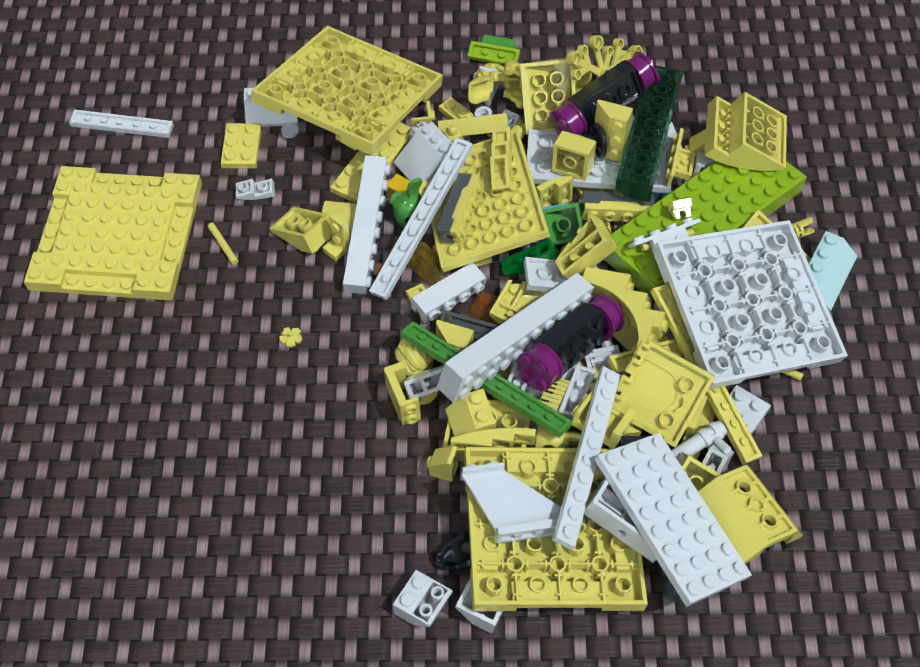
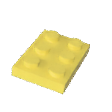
[221,123,262,168]

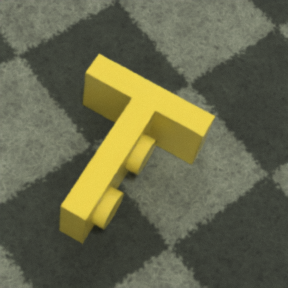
[322,212,351,261]

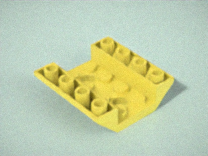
[698,465,803,563]

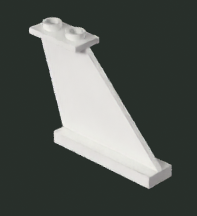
[460,462,583,544]

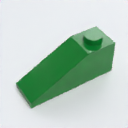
[501,238,560,275]

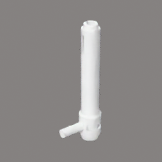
[671,420,731,459]

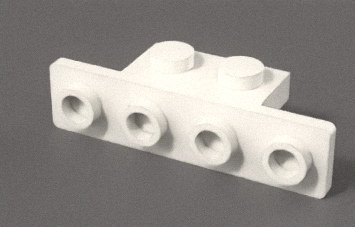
[628,217,701,249]

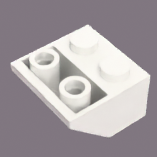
[393,570,453,627]

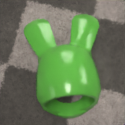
[390,178,422,228]

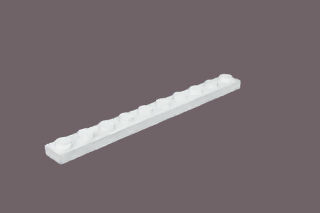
[369,138,473,300]
[552,366,620,550]

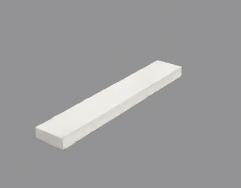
[69,110,174,138]

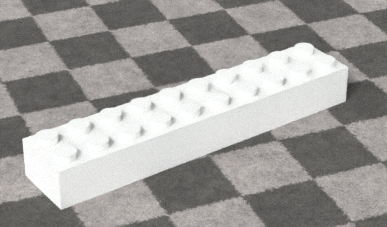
[437,273,594,403]

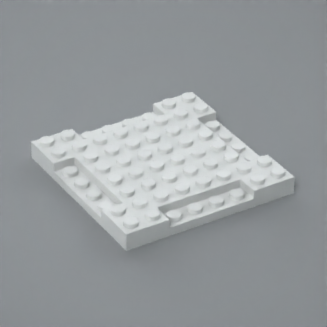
[652,220,848,390]

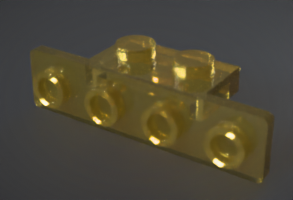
[391,235,447,286]

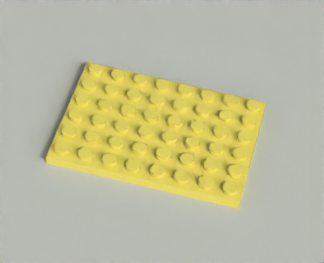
[431,129,550,272]

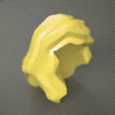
[394,338,434,376]

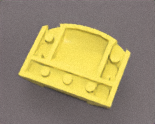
[489,280,548,325]

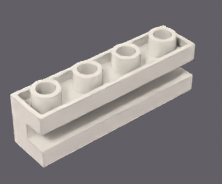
[411,263,486,324]

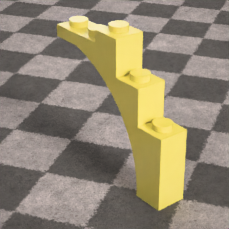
[583,267,668,360]

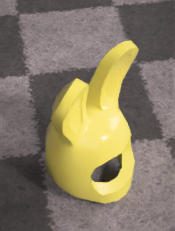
[535,425,582,448]

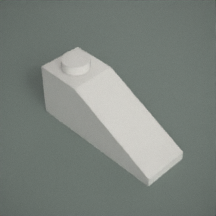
[404,366,444,399]

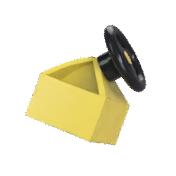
[552,123,607,181]

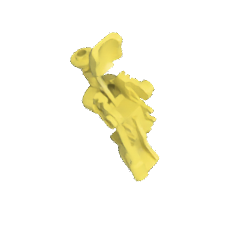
[468,60,592,108]

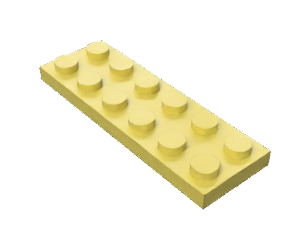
[330,122,411,204]

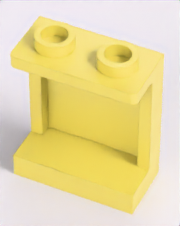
[384,362,421,426]
[572,389,636,449]

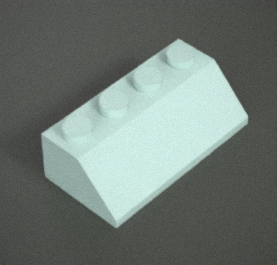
[809,231,857,313]

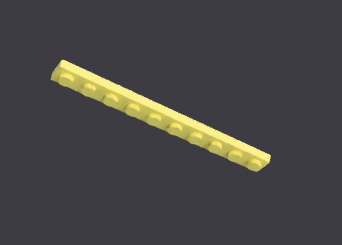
[650,283,762,465]

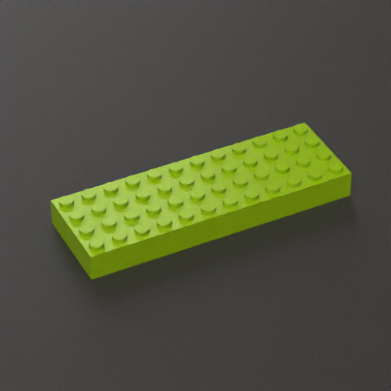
[604,161,807,301]

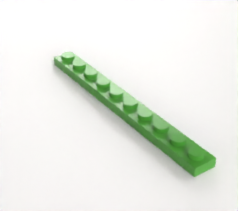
[400,322,572,438]

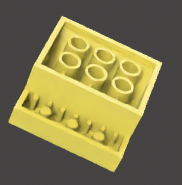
[705,92,787,171]

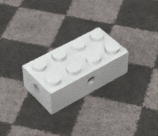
[584,478,657,563]

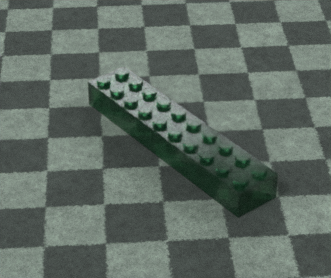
[614,65,684,202]

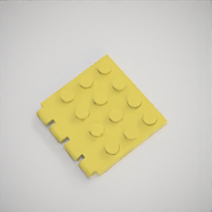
[612,340,715,447]

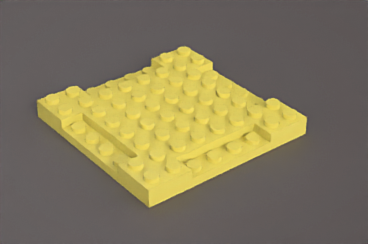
[251,26,443,156]
[24,166,202,301]
[464,447,648,611]

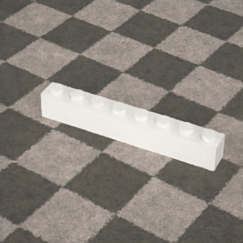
[343,155,391,294]

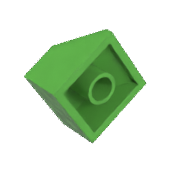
[543,203,583,246]

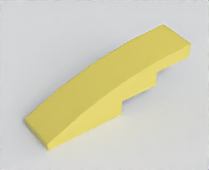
[490,127,512,191]
[451,428,536,452]

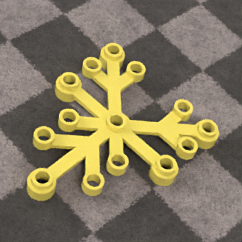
[566,35,643,80]

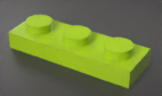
[467,41,521,65]

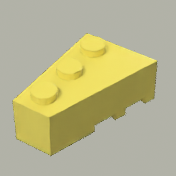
[555,213,618,279]

